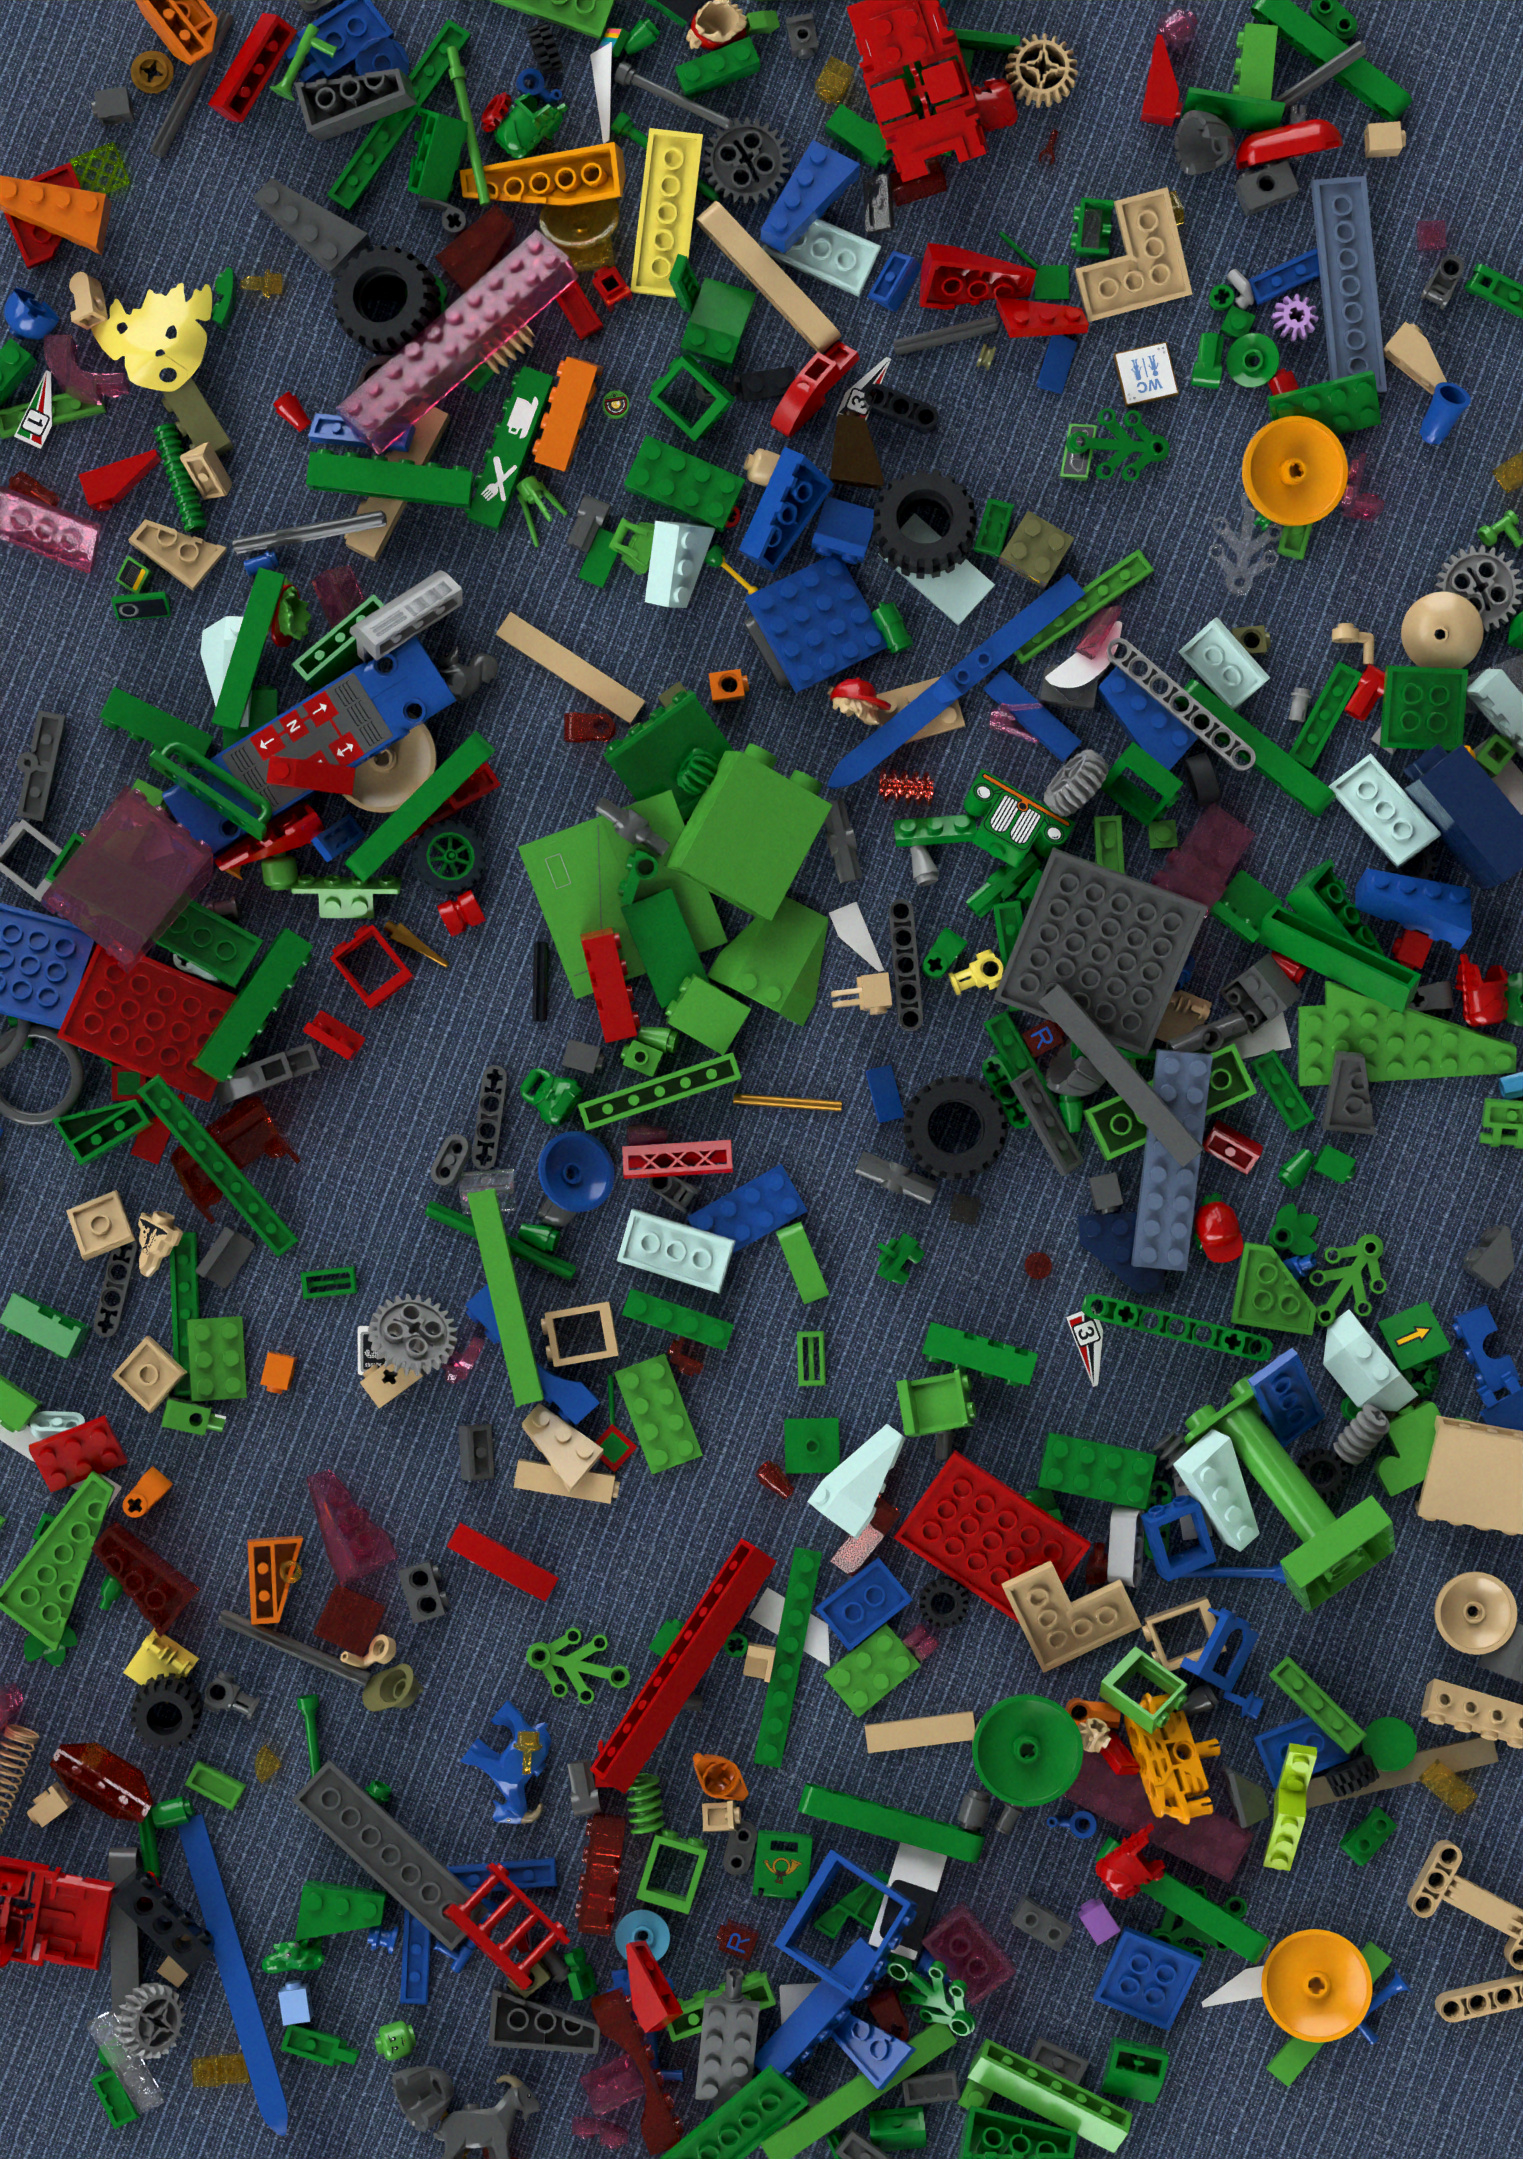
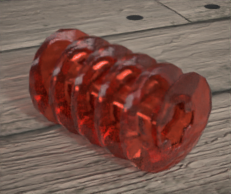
[878,768,934,806]

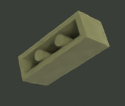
[161,377,234,457]

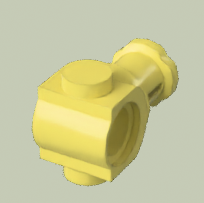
[948,949,1003,996]

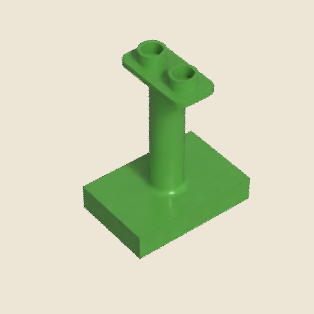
[1184,1372,1396,1614]

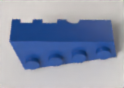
[761,140,860,254]
[739,447,834,573]
[1096,666,1198,771]
[1355,868,1472,950]

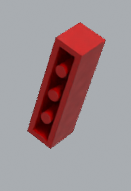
[208,13,297,123]

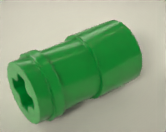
[871,602,913,655]

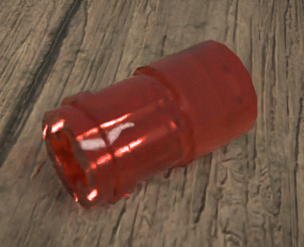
[7,470,60,517]

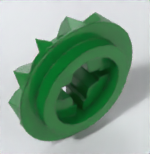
[1397,1360,1439,1398]

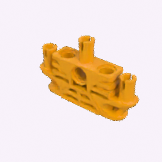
[1124,1692,1220,1825]

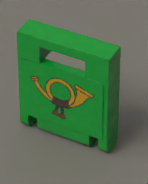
[752,1830,813,1900]

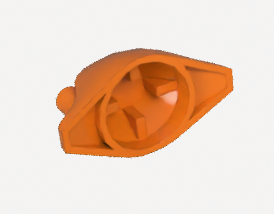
[693,1753,749,1801]

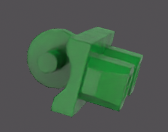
[876,1233,925,1285]

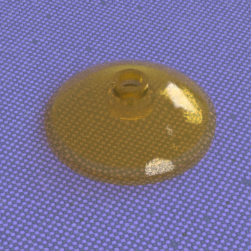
[539,198,620,250]

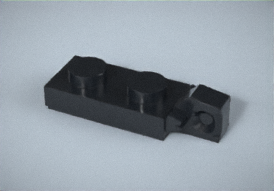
[721,366,795,403]

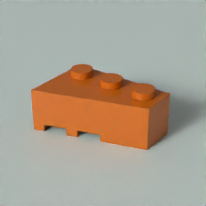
[247,1536,303,1625]

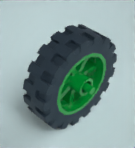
[412,820,486,895]

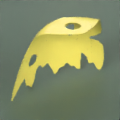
[91,283,212,392]

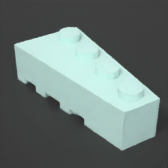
[1466,669,1523,758]

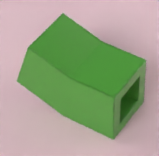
[745,10,780,36]

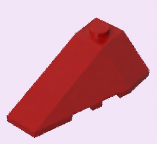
[919,243,1036,310]

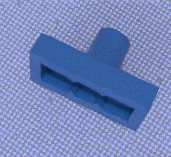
[311,813,366,862]

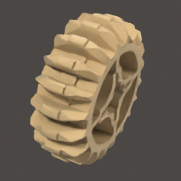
[1005,33,1078,108]

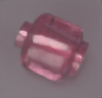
[1156,7,1198,49]

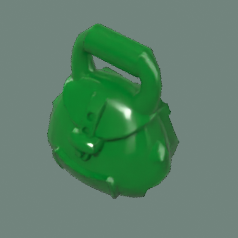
[520,1068,583,1126]

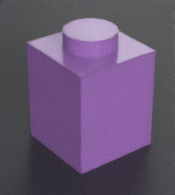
[1077,1898,1121,1945]

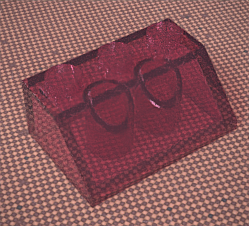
[921,1900,1016,2007]

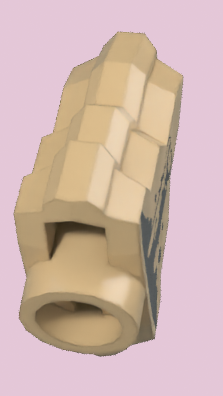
[138,1211,183,1277]

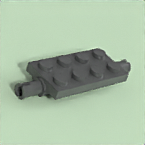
[695,1969,760,2113]

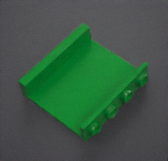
[603,689,734,821]

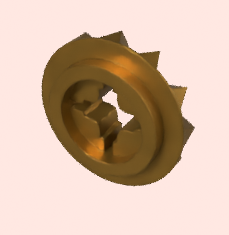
[131,51,174,95]

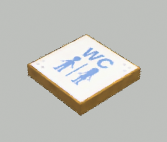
[1113,342,1179,408]

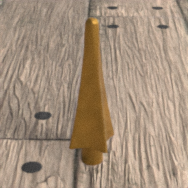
[383,920,449,967]

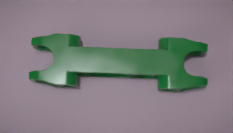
[1081,1293,1273,1361]

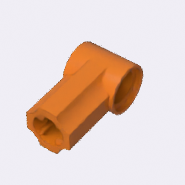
[1065,1698,1121,1728]

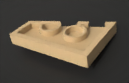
[128,519,227,591]
[522,1403,604,1493]

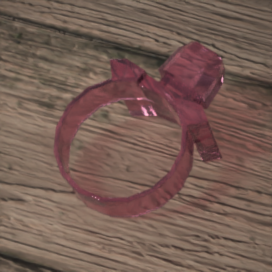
[441,1336,486,1384]

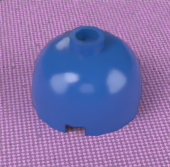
[4,287,60,340]

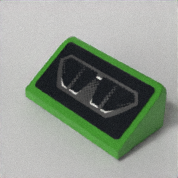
[1060,424,1097,482]

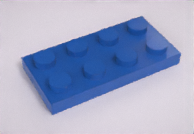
[687,1164,808,1254]
[1248,1348,1326,1448]

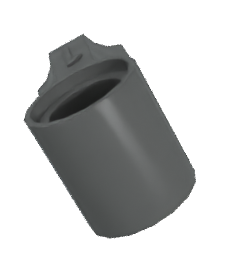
[567,494,611,553]
[568,1759,602,1817]

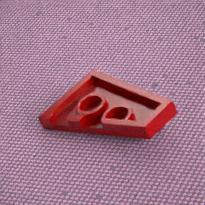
[996,297,1089,338]

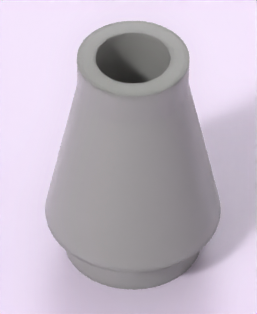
[910,845,939,886]

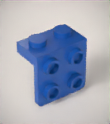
[811,497,874,564]

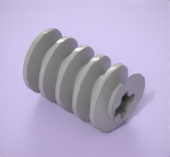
[1333,1404,1390,1464]

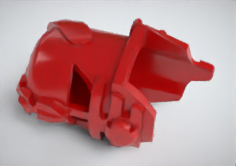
[959,78,1018,134]
[1455,953,1508,1027]
[1096,1823,1165,1900]

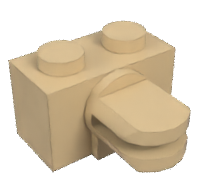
[831,972,892,1015]

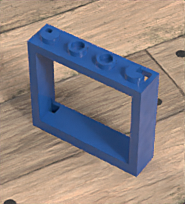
[773,1849,918,2001]

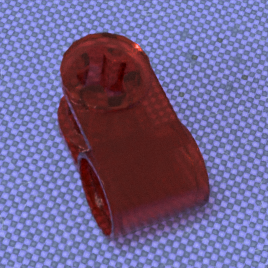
[564,712,616,743]
[866,1987,909,2041]

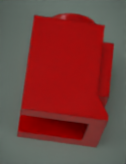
[592,266,633,312]

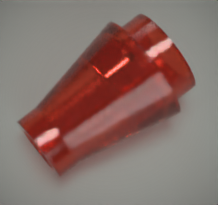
[755,1460,795,1500]

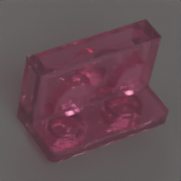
[580,2054,646,2118]

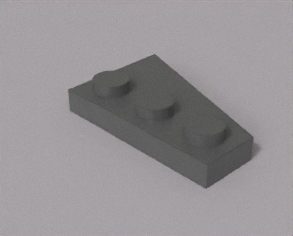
[1321,1050,1376,1135]

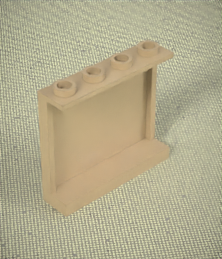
[1415,1415,1523,1536]

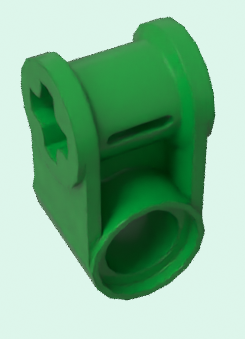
[922,927,968,980]

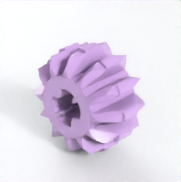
[1271,294,1318,342]

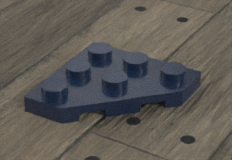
[1077,1212,1165,1294]

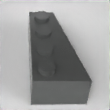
[295,68,417,142]
[253,178,371,280]
[488,1987,602,2054]

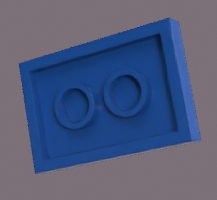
[815,1556,913,1651]
[1252,1715,1350,1789]

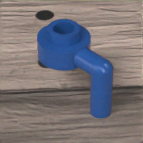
[516,68,562,106]
[1047,1810,1098,1839]

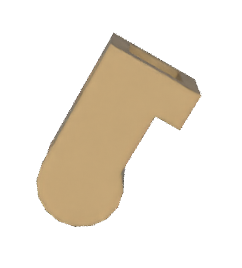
[69,272,108,330]

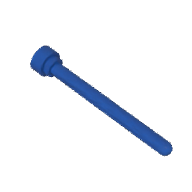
[1159,1562,1286,1584]

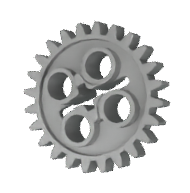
[1434,545,1523,633]
[368,1294,457,1376]

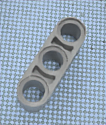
[1107,1505,1145,1588]

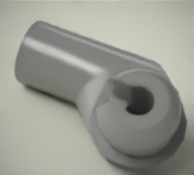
[1227,269,1254,310]

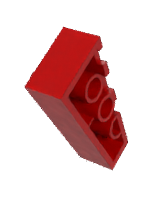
[580,927,641,1043]

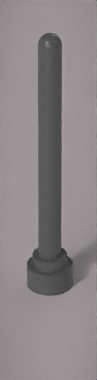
[614,61,733,129]

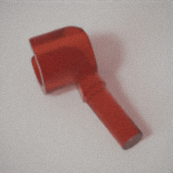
[1038,129,1058,167]

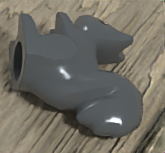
[438,646,499,702]

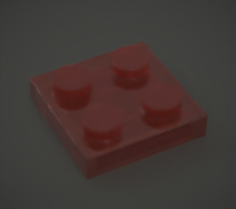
[313,1583,386,1657]

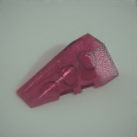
[306,1469,399,1586]

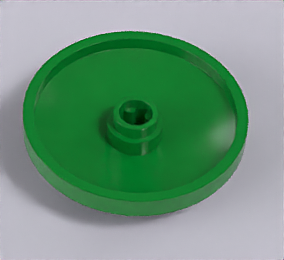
[972,1694,1083,1807]

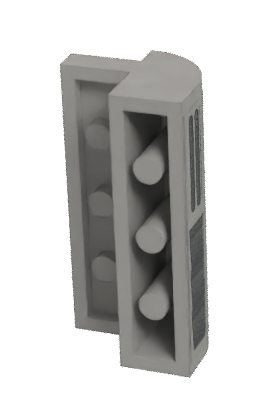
[350,570,463,662]

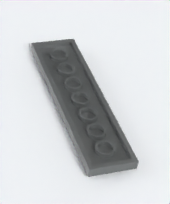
[291,1759,489,1951]

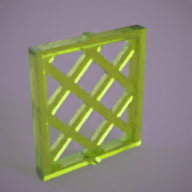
[69,141,131,194]

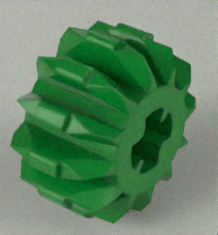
[676,747,718,796]

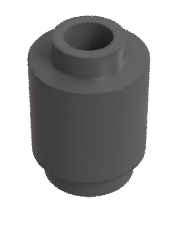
[957,1788,991,1831]

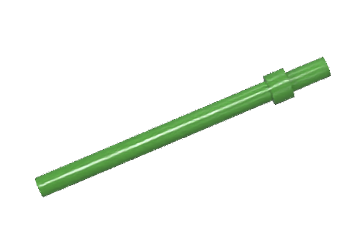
[447,46,491,206]

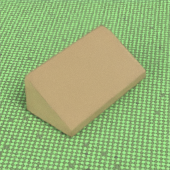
[180,442,232,500]

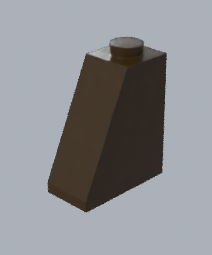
[829,411,884,490]

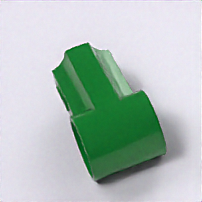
[1191,332,1224,390]

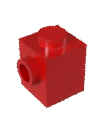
[1391,929,1433,970]

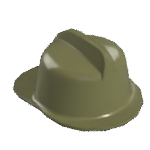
[362,1663,424,1712]

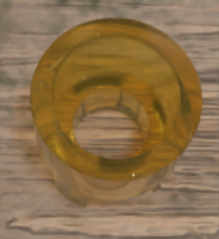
[279,1560,302,1583]

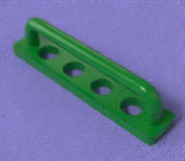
[149,741,272,841]

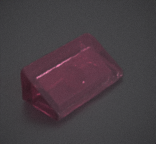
[1076,605,1122,660]

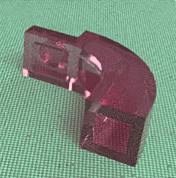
[44,335,130,405]

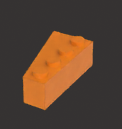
[532,357,604,472]

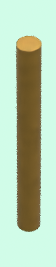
[733,1093,842,1112]

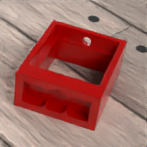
[330,924,415,1010]

